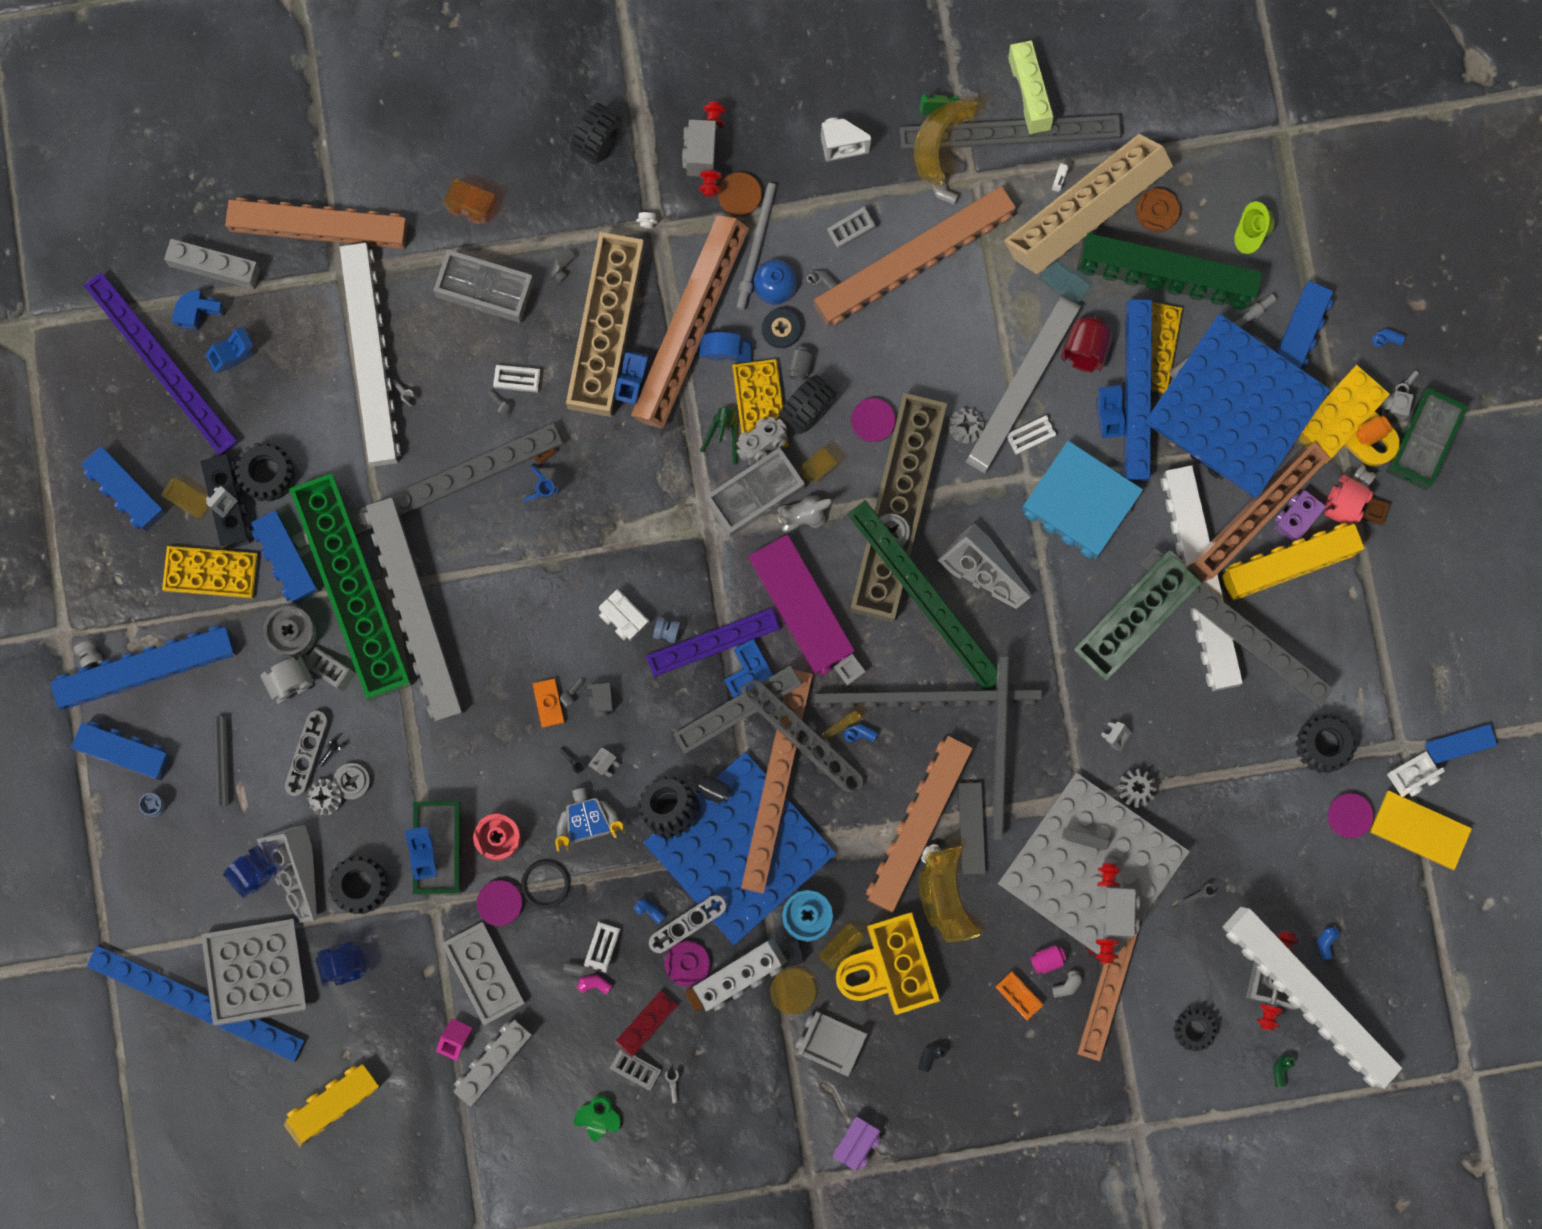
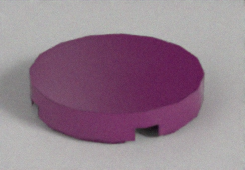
[851,398,895,443]
[1327,793,1373,839]
[476,880,522,926]
[664,941,710,987]

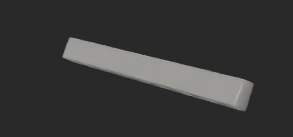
[965,295,1081,474]

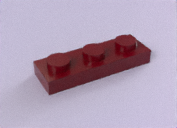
[614,990,678,1058]

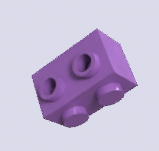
[1274,490,1326,543]

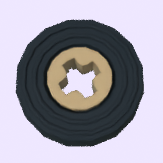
[762,309,801,348]

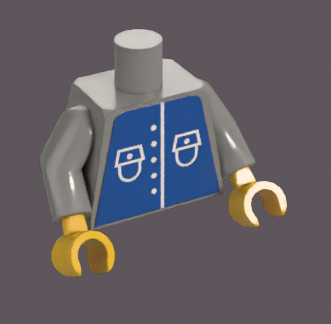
[555,788,626,852]

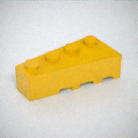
[284,1064,379,1148]

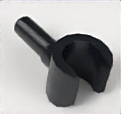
[319,736,345,766]
[559,747,586,774]

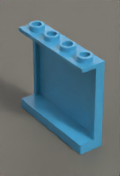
[1022,441,1143,560]

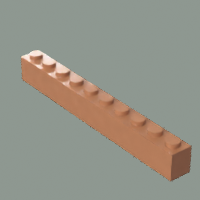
[814,186,1016,326]
[631,215,749,428]

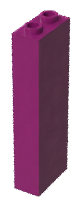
[748,534,854,676]

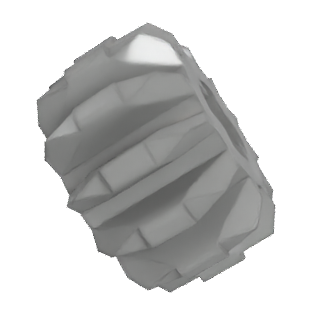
[1118,769,1157,808]

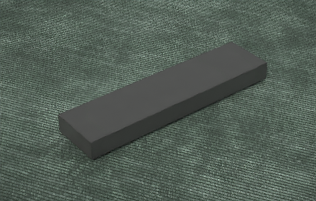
[958,783,985,875]

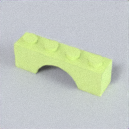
[1008,41,1053,134]

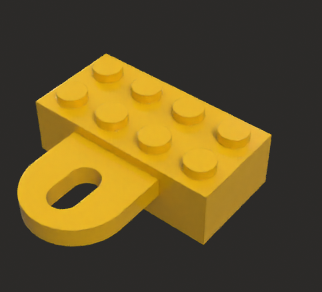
[1297,365,1399,466]
[836,912,940,1015]

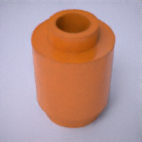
[1356,416,1392,446]

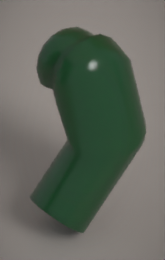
[1272,1055,1296,1087]

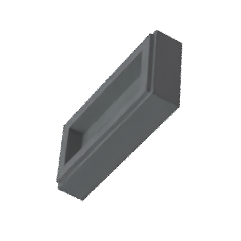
[1062,828,1109,851]

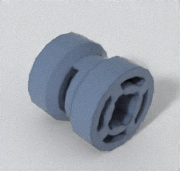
[653,617,681,644]
[139,793,166,817]

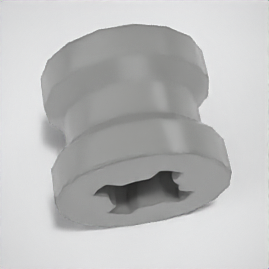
[1351,464,1377,487]

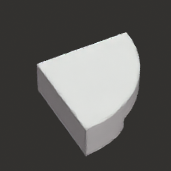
[1051,163,1068,192]

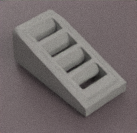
[827,207,877,248]
[304,647,355,691]
[609,1048,661,1091]

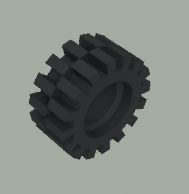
[1174,1009,1218,1051]

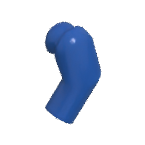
[634,899,666,924]

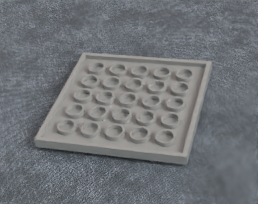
[998,773,1190,955]

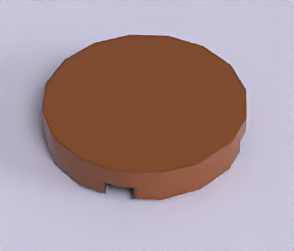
[718,173,761,217]
[1135,188,1180,233]

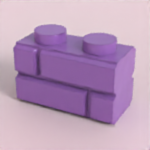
[832,1116,882,1172]

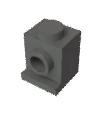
[587,683,613,718]

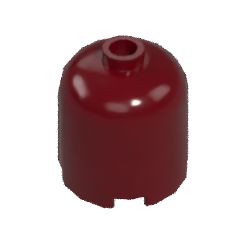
[1060,316,1113,373]

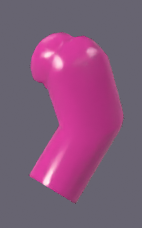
[577,974,613,995]

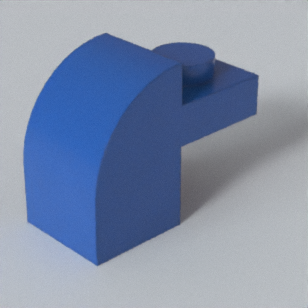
[172,290,225,330]
[205,327,253,373]
[699,332,752,363]
[613,350,648,404]
[1096,385,1125,438]
[405,827,438,880]

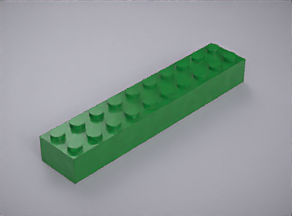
[289,473,412,702]

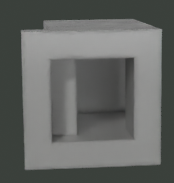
[1381,391,1413,422]

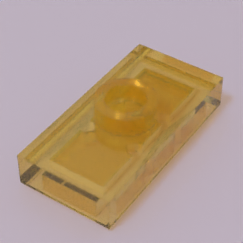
[161,477,209,520]
[817,923,865,971]

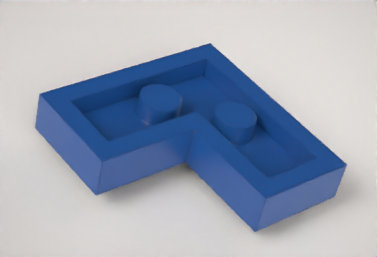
[724,639,773,698]

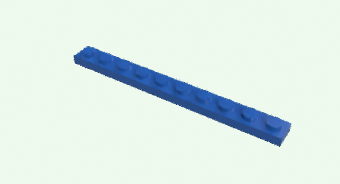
[86,945,305,1062]

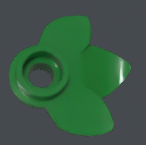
[574,1095,620,1142]

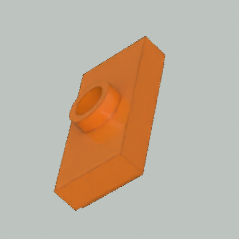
[532,679,564,728]
[995,971,1043,1021]

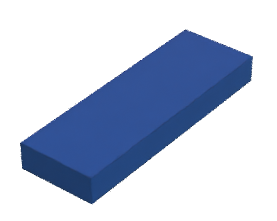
[1424,724,1497,764]

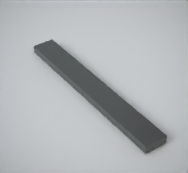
[992,656,1009,840]

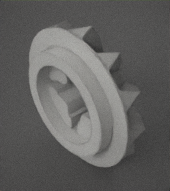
[948,408,984,443]
[880,514,910,546]
[333,763,370,800]
[306,779,341,816]

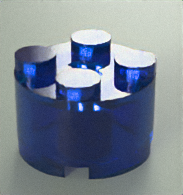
[223,845,279,899]
[315,942,368,987]

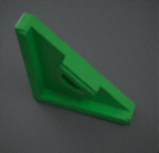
[919,94,960,116]

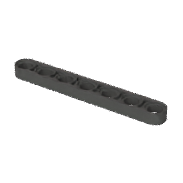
[741,680,863,793]

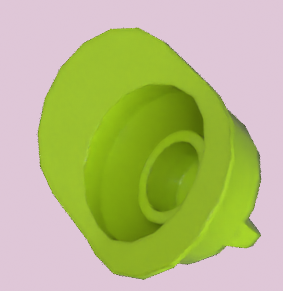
[1235,201,1275,254]

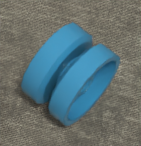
[782,890,833,942]

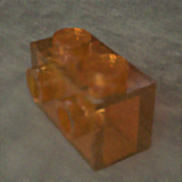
[443,178,496,224]

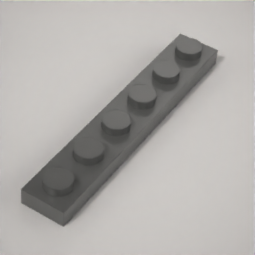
[673,665,802,754]

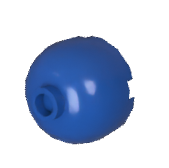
[753,259,798,305]

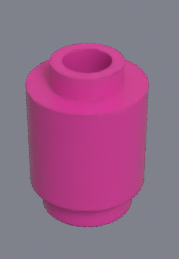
[1030,945,1066,974]

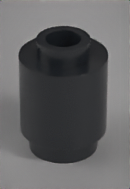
[696,776,732,805]

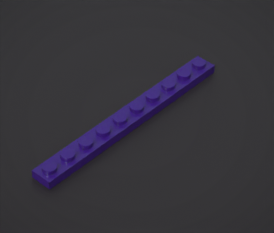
[83,272,238,456]

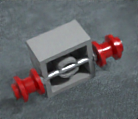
[682,101,726,197]
[1095,863,1140,964]
[1246,931,1306,1031]

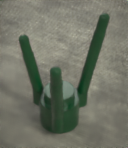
[700,408,738,465]

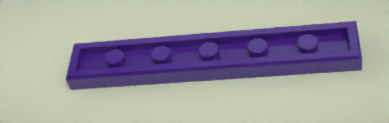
[646,608,780,677]

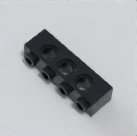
[200,454,253,550]

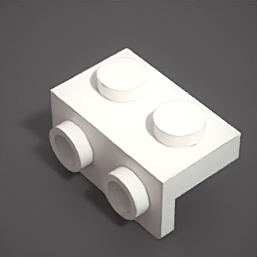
[1387,752,1445,797]

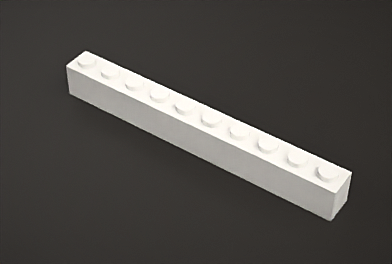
[340,243,401,467]
[1161,466,1243,692]
[1223,907,1402,1089]

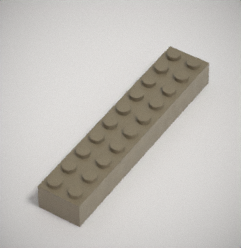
[850,393,947,623]

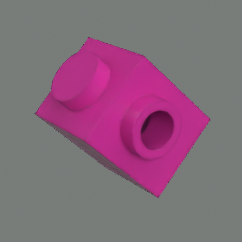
[436,1018,472,1061]

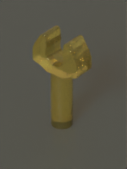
[821,711,862,740]

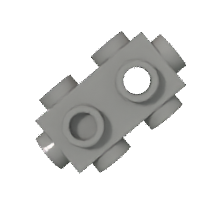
[736,417,788,465]

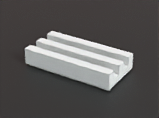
[493,365,541,393]
[1006,415,1056,455]
[584,922,620,972]

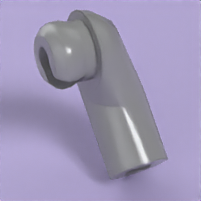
[932,175,958,205]
[1052,970,1082,998]

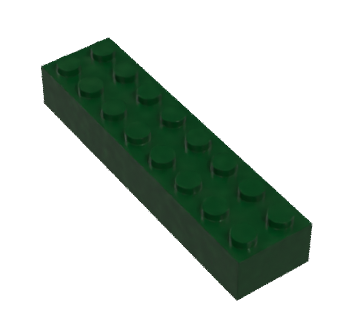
[1077,233,1262,310]

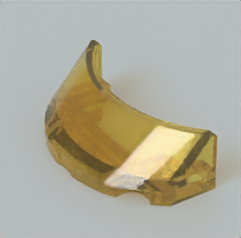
[913,100,978,187]
[919,845,981,943]

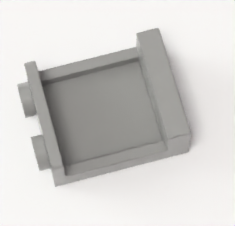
[795,1011,867,1077]

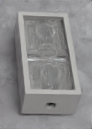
[433,249,534,323]
[705,447,805,538]

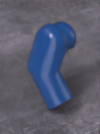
[1372,329,1405,347]
[844,723,879,742]
[1317,927,1340,961]

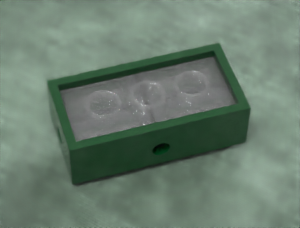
[1385,387,1468,491]
[413,801,462,895]

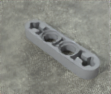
[285,711,328,797]
[649,895,728,953]

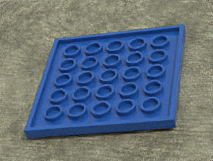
[1144,314,1330,499]
[643,752,836,945]

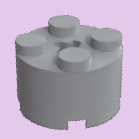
[260,656,314,705]

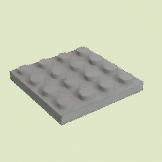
[201,919,307,1027]

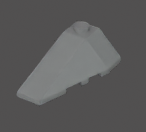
[938,523,1032,609]
[257,825,317,923]

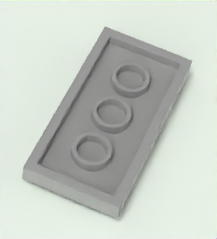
[442,922,525,1026]

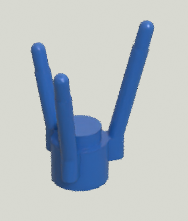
[523,464,559,503]

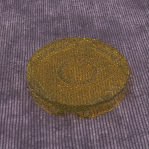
[770,969,816,1015]

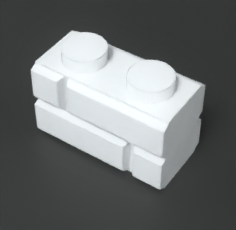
[599,589,650,642]

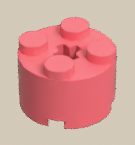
[1323,475,1373,526]
[473,814,522,861]

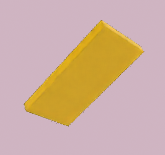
[1122,302,1182,394]
[732,359,788,448]
[162,546,258,599]
[1369,791,1472,870]

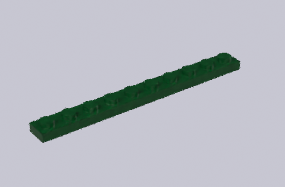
[847,500,997,691]

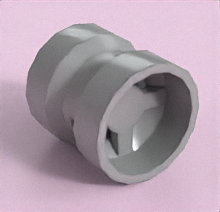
[73,639,103,668]

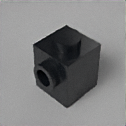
[778,940,804,969]

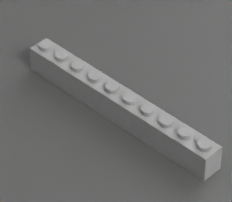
[364,498,463,722]

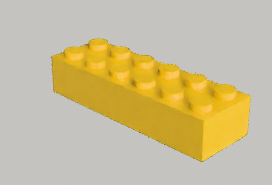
[1221,523,1365,602]

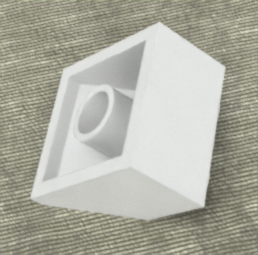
[821,118,871,162]

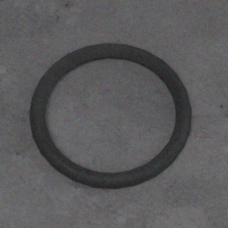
[521,860,569,908]

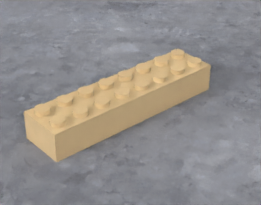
[1004,134,1173,274]
[566,232,644,417]

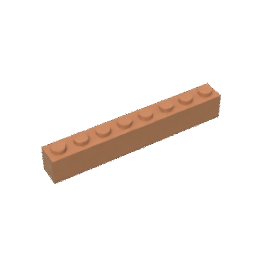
[225,198,408,249]
[1188,442,1329,582]
[866,736,972,913]

